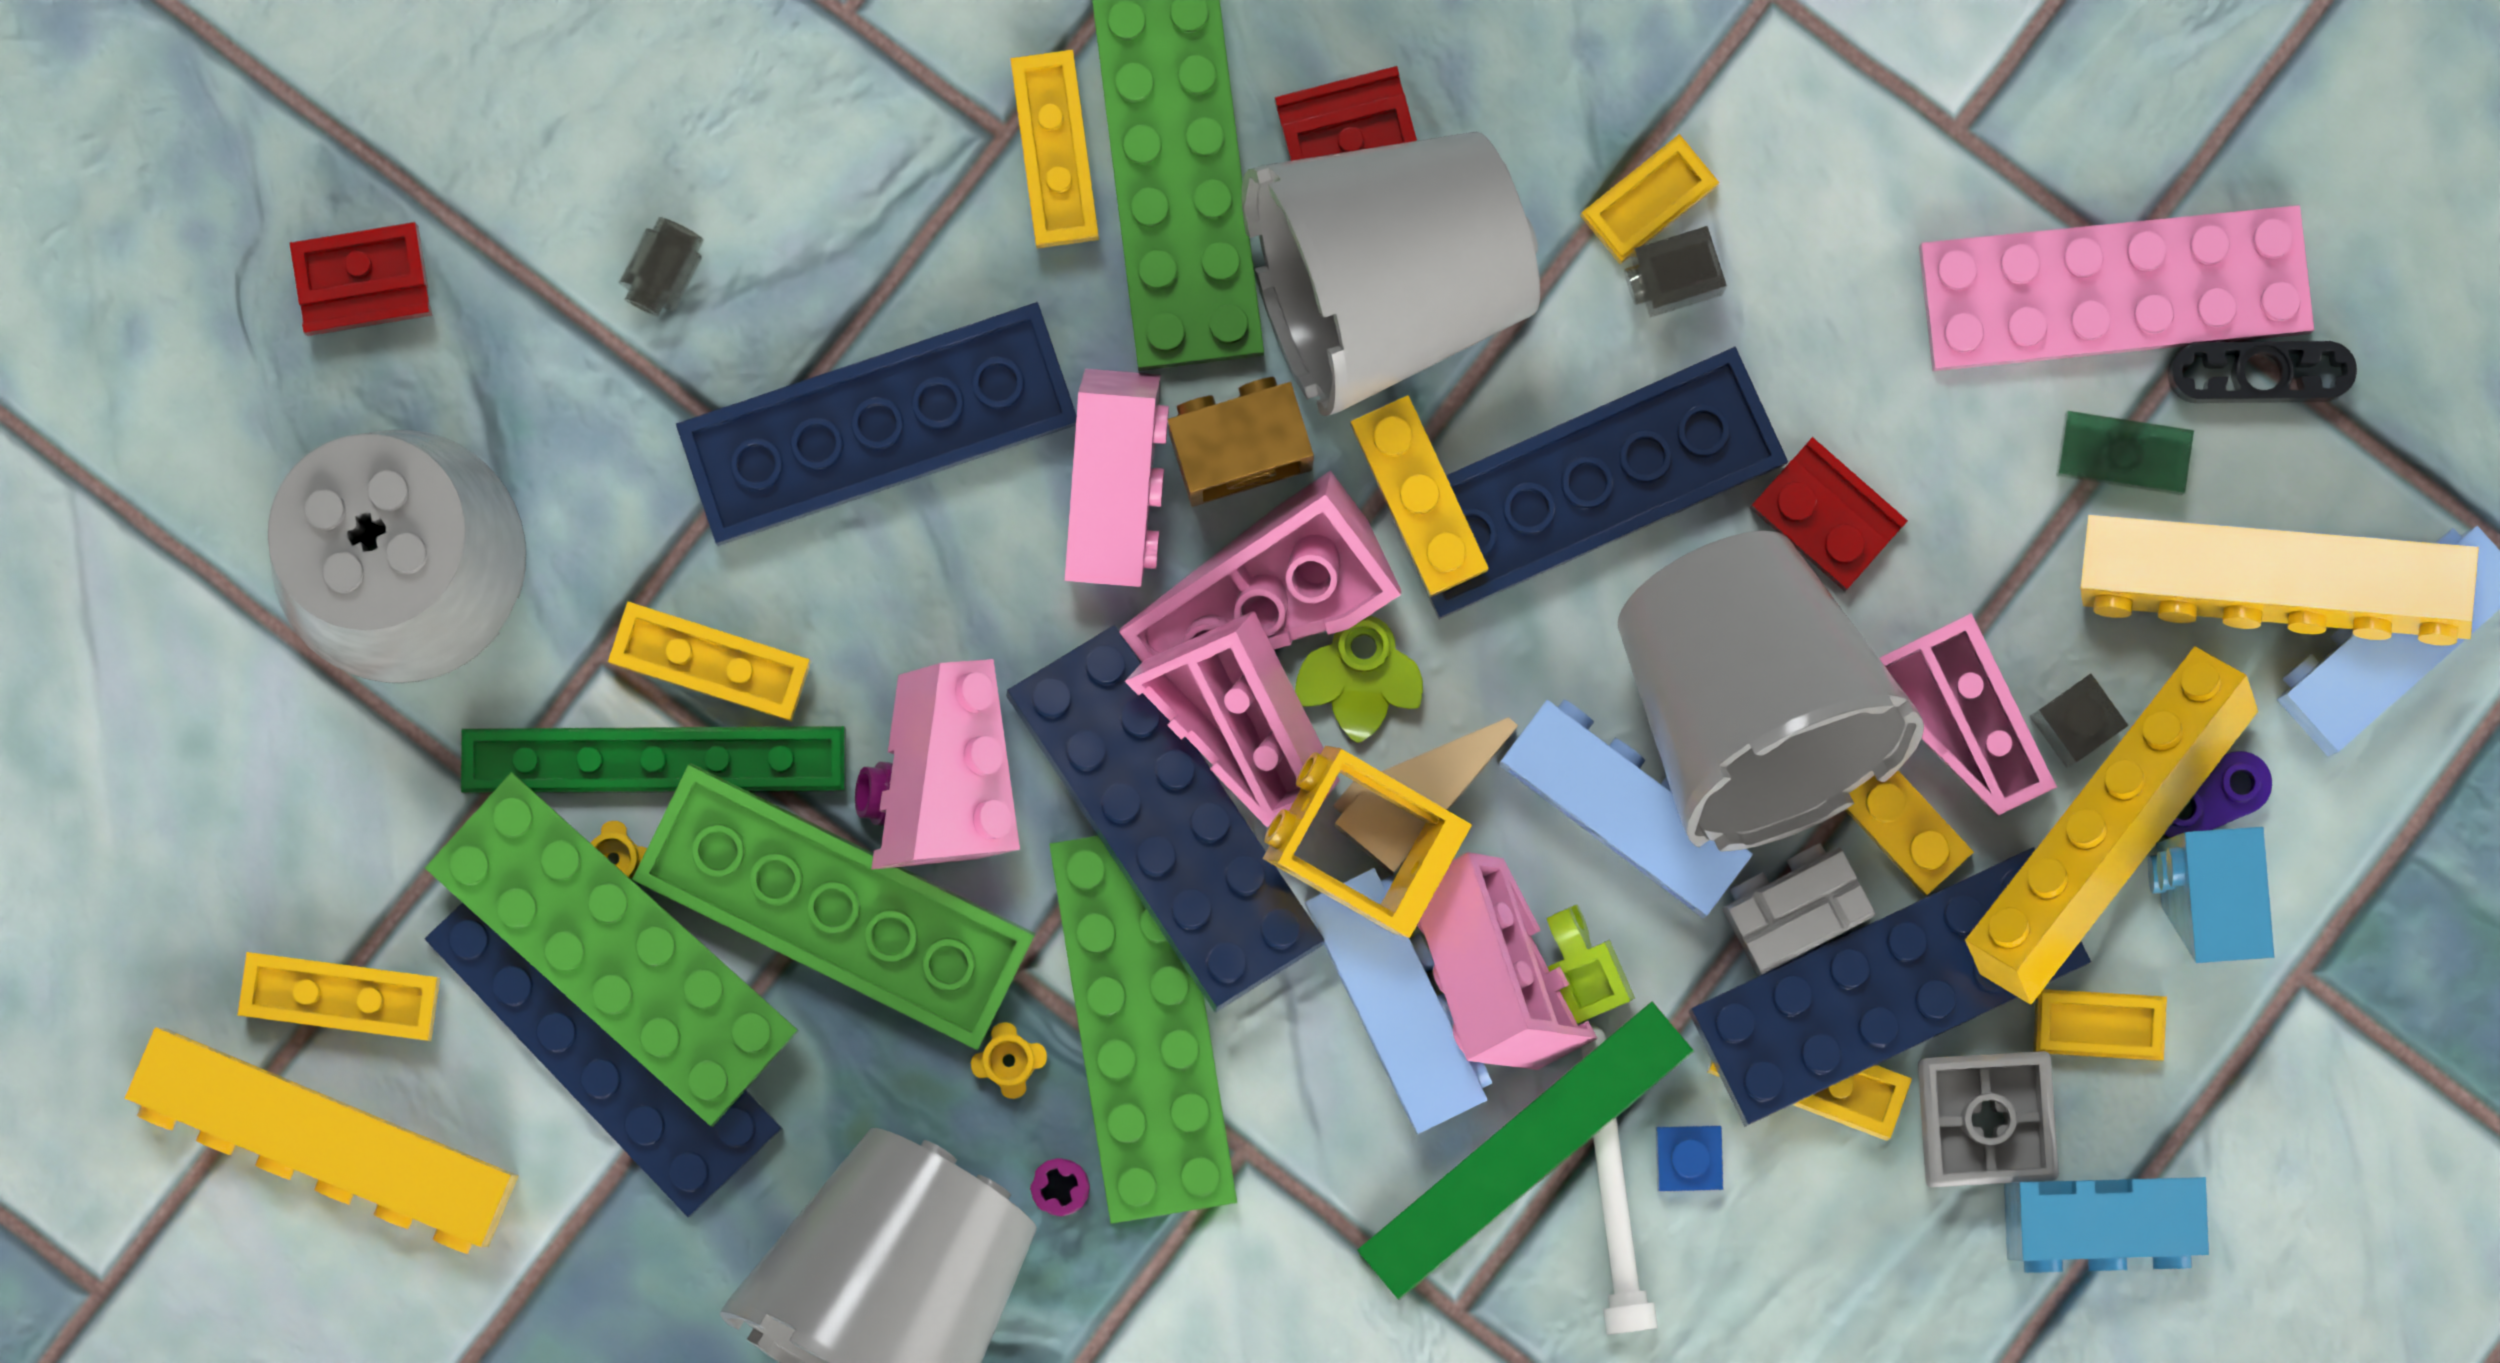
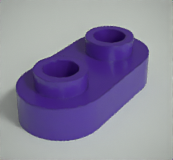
[2162,751,2272,839]

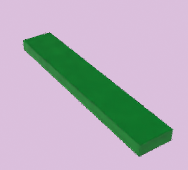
[461,726,846,794]
[1357,1001,1695,1300]

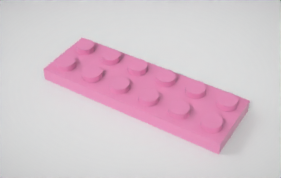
[1919,205,2314,371]

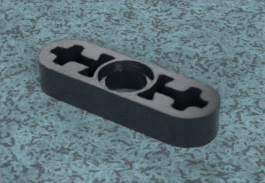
[2168,341,2357,403]

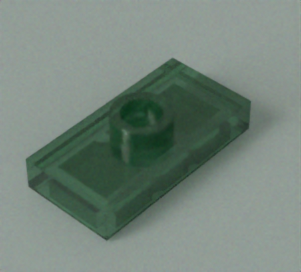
[2056,411,2194,495]

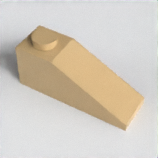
[1333,717,1518,876]

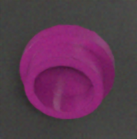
[855,761,893,826]

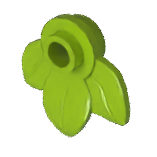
[1295,615,1423,743]

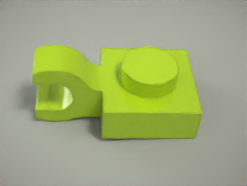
[1546,904,1635,1024]

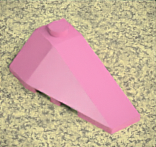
[1119,470,1401,662]

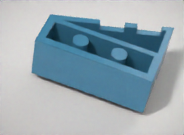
[2148,827,2275,963]
[2004,1177,2209,1273]

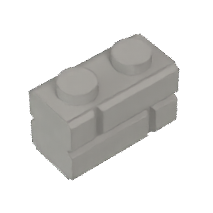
[1722,843,1876,976]

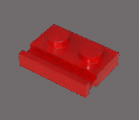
[1274,66,1417,161]
[289,222,433,336]
[1750,437,1908,591]

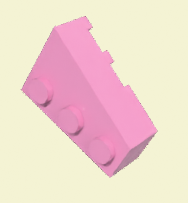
[1065,368,1169,587]
[1125,611,1340,827]
[1879,613,2057,816]
[871,659,1020,870]
[1417,852,1598,1070]

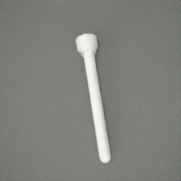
[1581,1025,1658,1335]

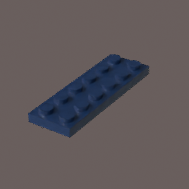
[676,302,1077,546]
[1387,346,1788,620]
[1006,625,1324,1013]
[1688,847,2091,1127]
[424,902,783,1217]

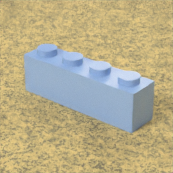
[2276,526,2500,756]
[1499,699,1753,918]
[1305,868,1493,1135]

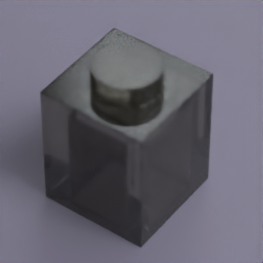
[1624,226,1727,318]
[2030,673,2129,768]

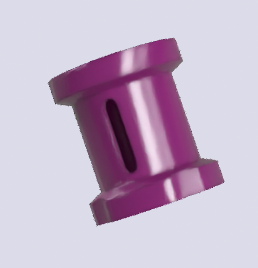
[1030,1158,1090,1216]

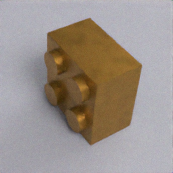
[1167,377,1314,507]

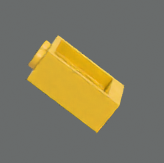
[1262,746,1472,938]

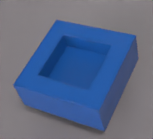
[1656,1126,1723,1192]

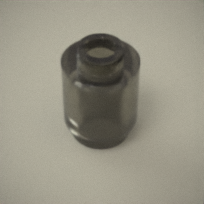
[619,217,704,317]

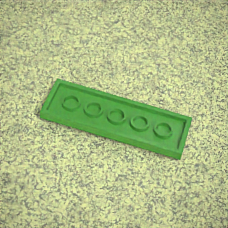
[1092,0,1264,371]
[632,763,1036,1050]
[425,772,799,1127]
[1049,836,1238,1224]

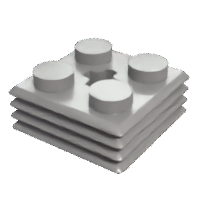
[1918,1051,2059,1187]

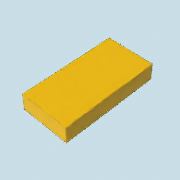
[1580,134,1720,264]
[2033,989,2167,1061]

